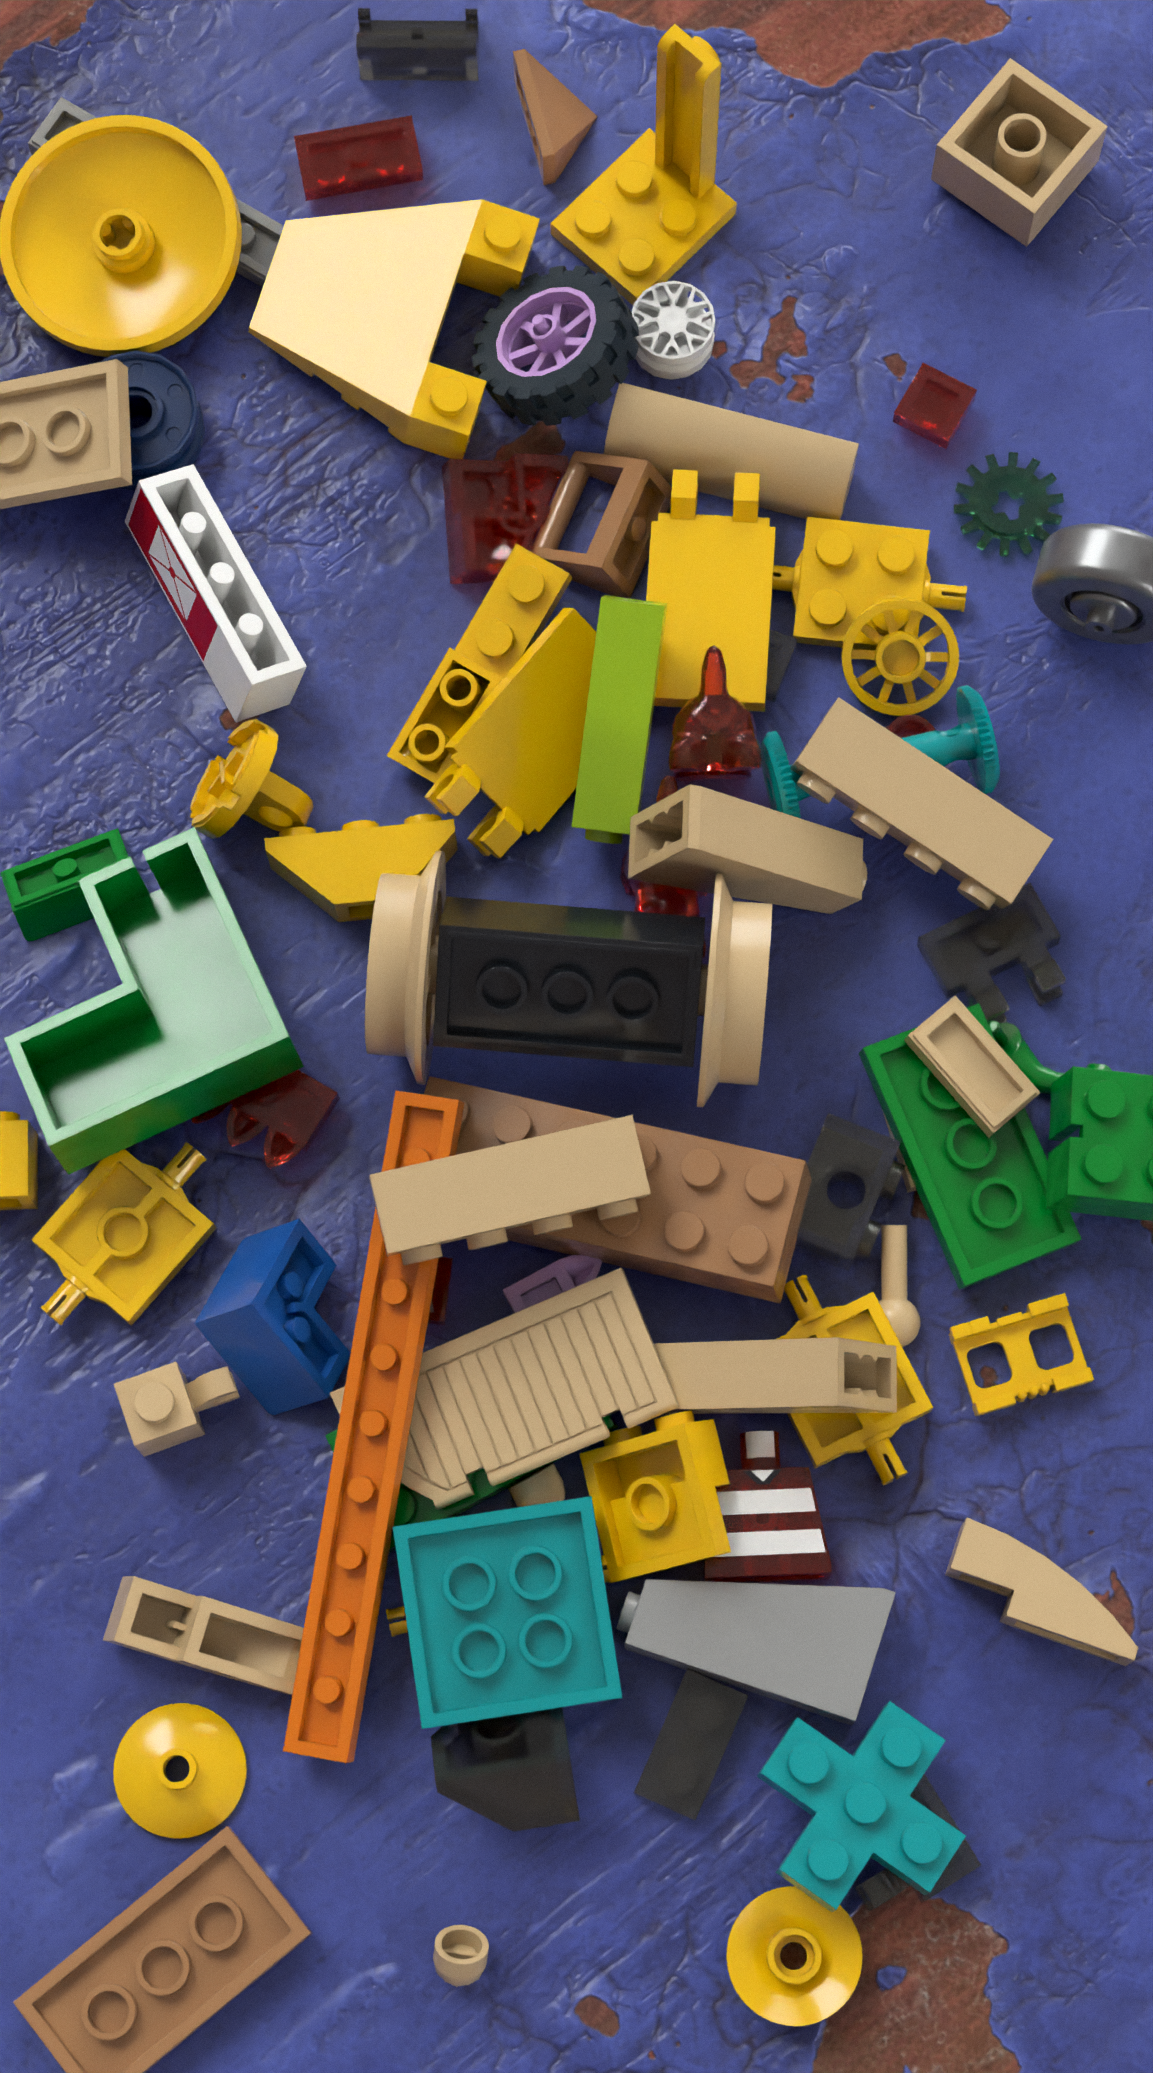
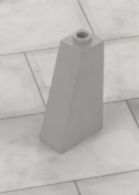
[617,1579,896,1726]

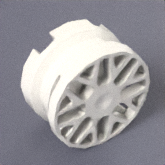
[632,281,715,380]

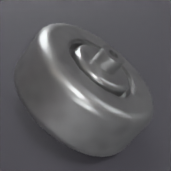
[1031,523,1153,644]

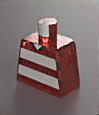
[703,1431,832,1583]

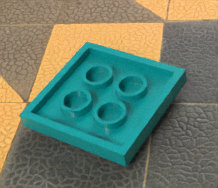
[393,1496,622,1729]

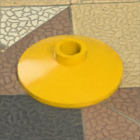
[113,1703,247,1839]
[726,1886,863,2026]

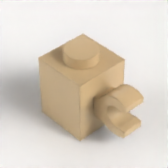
[114,1362,240,1457]

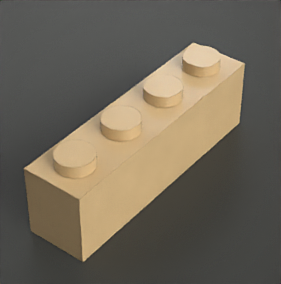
[791,697,1054,910]
[369,1115,651,1265]

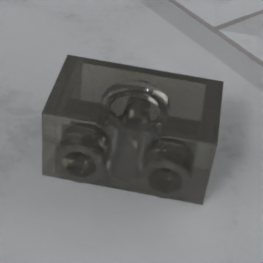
[794,1113,906,1271]

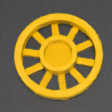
[841,598,959,716]

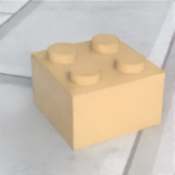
[931,58,1108,247]

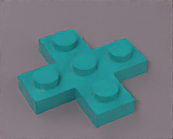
[757,1701,966,1912]

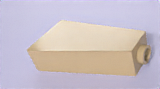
[628,784,867,914]
[654,1337,897,1414]

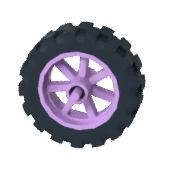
[472,265,639,426]

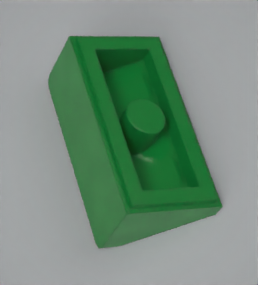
[0,828,129,941]

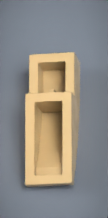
[945,1517,1138,1666]
[103,1576,304,1696]

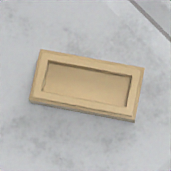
[904,995,1040,1137]

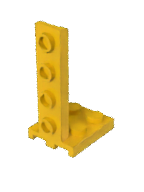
[550,24,737,305]

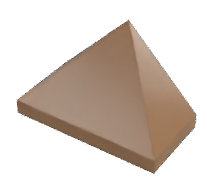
[513,49,598,185]

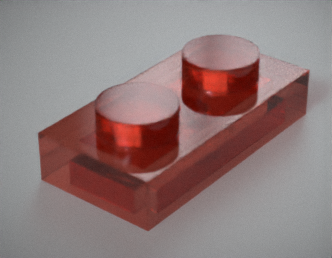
[294,115,424,201]

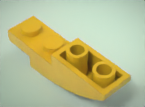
[387,543,572,784]

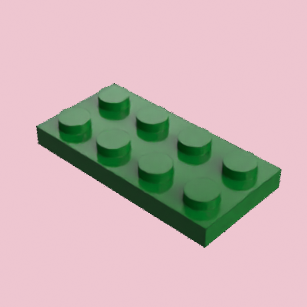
[858,1003,1081,1290]

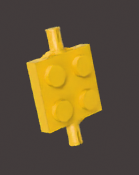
[772,517,967,650]
[31,1142,216,1326]
[777,1275,933,1485]

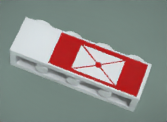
[125,464,307,722]

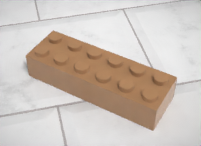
[424,1076,812,1303]

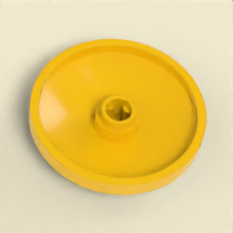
[0,115,242,357]

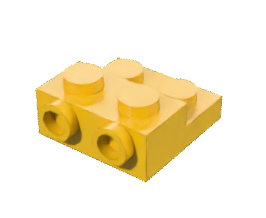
[580,1410,731,1583]

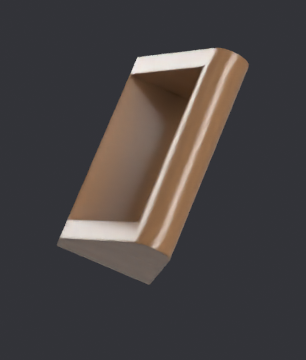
[530,451,672,598]

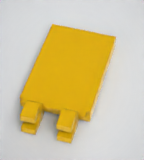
[646,469,776,712]
[424,608,596,858]

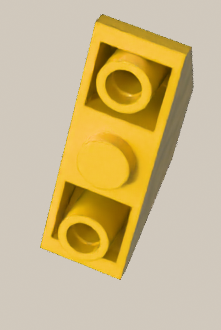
[264,814,458,922]

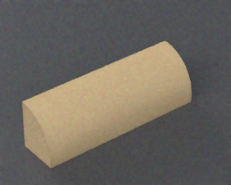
[604,383,859,520]

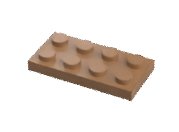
[13,1826,313,2073]

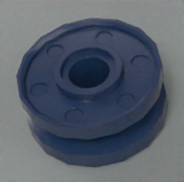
[101,351,205,491]

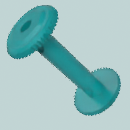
[761,685,1000,818]

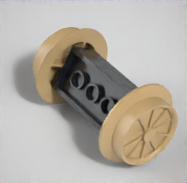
[365,851,772,1107]

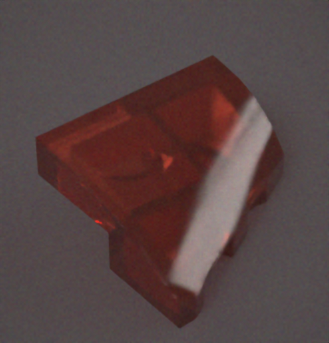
[442,453,569,584]

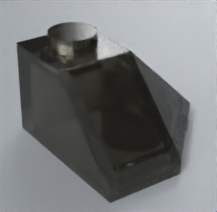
[431,1707,580,1832]

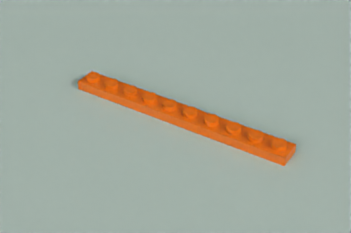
[283,1090,465,1763]

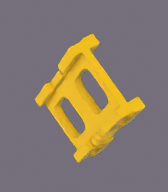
[949,1293,1094,1416]

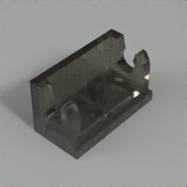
[356,8,480,81]

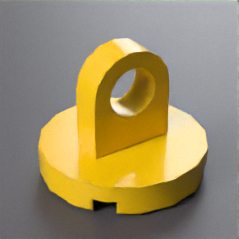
[190,719,314,839]

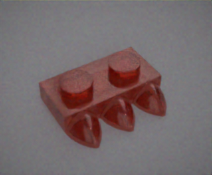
[191,1070,340,1168]

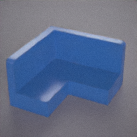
[194,1219,351,1415]

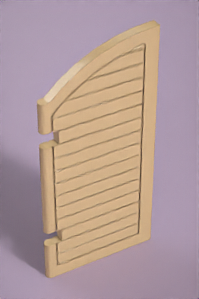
[330,1268,679,1510]

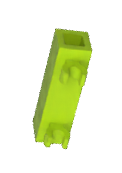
[571,595,668,844]

